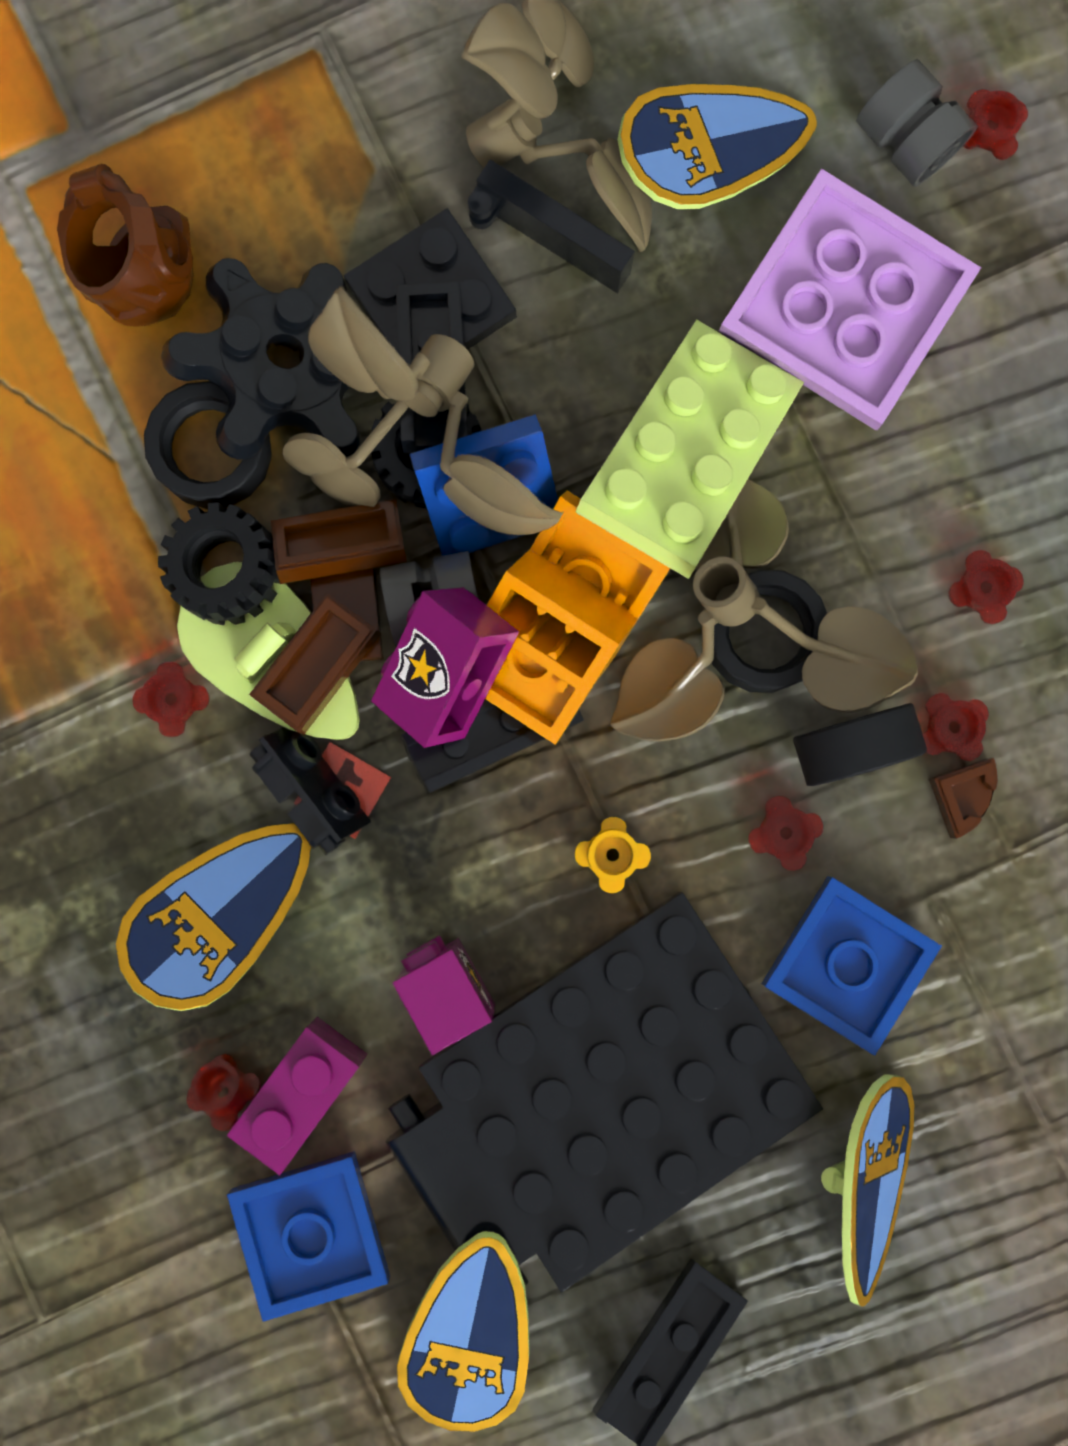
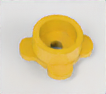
[575,817,651,893]

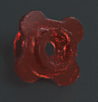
[963,89,1028,160]
[948,550,1024,624]
[133,662,210,737]
[922,693,989,761]
[748,796,823,871]
[186,1054,261,1131]

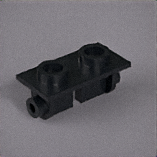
[249,727,371,855]

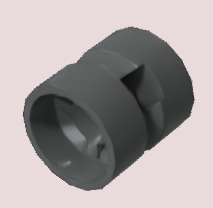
[856,59,978,187]
[380,551,478,647]

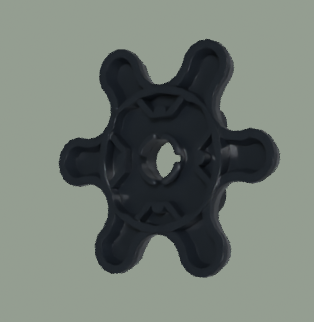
[161,258,360,460]

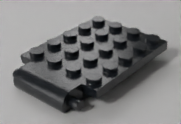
[386,892,823,1293]

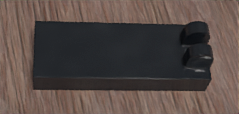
[468,159,635,294]
[396,281,468,453]
[401,699,584,794]
[592,1258,748,1446]

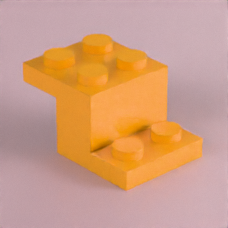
[485,490,671,745]

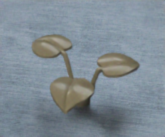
[462,0,652,253]
[282,286,564,535]
[610,479,918,741]

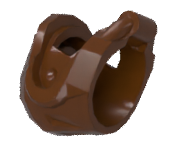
[57,164,194,327]

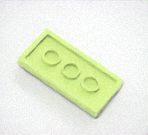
[575,320,804,579]

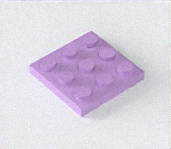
[719,168,981,431]

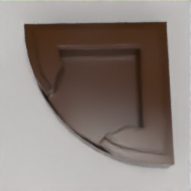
[929,758,998,839]

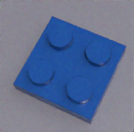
[410,414,558,556]
[761,876,942,1056]
[227,1151,390,1322]

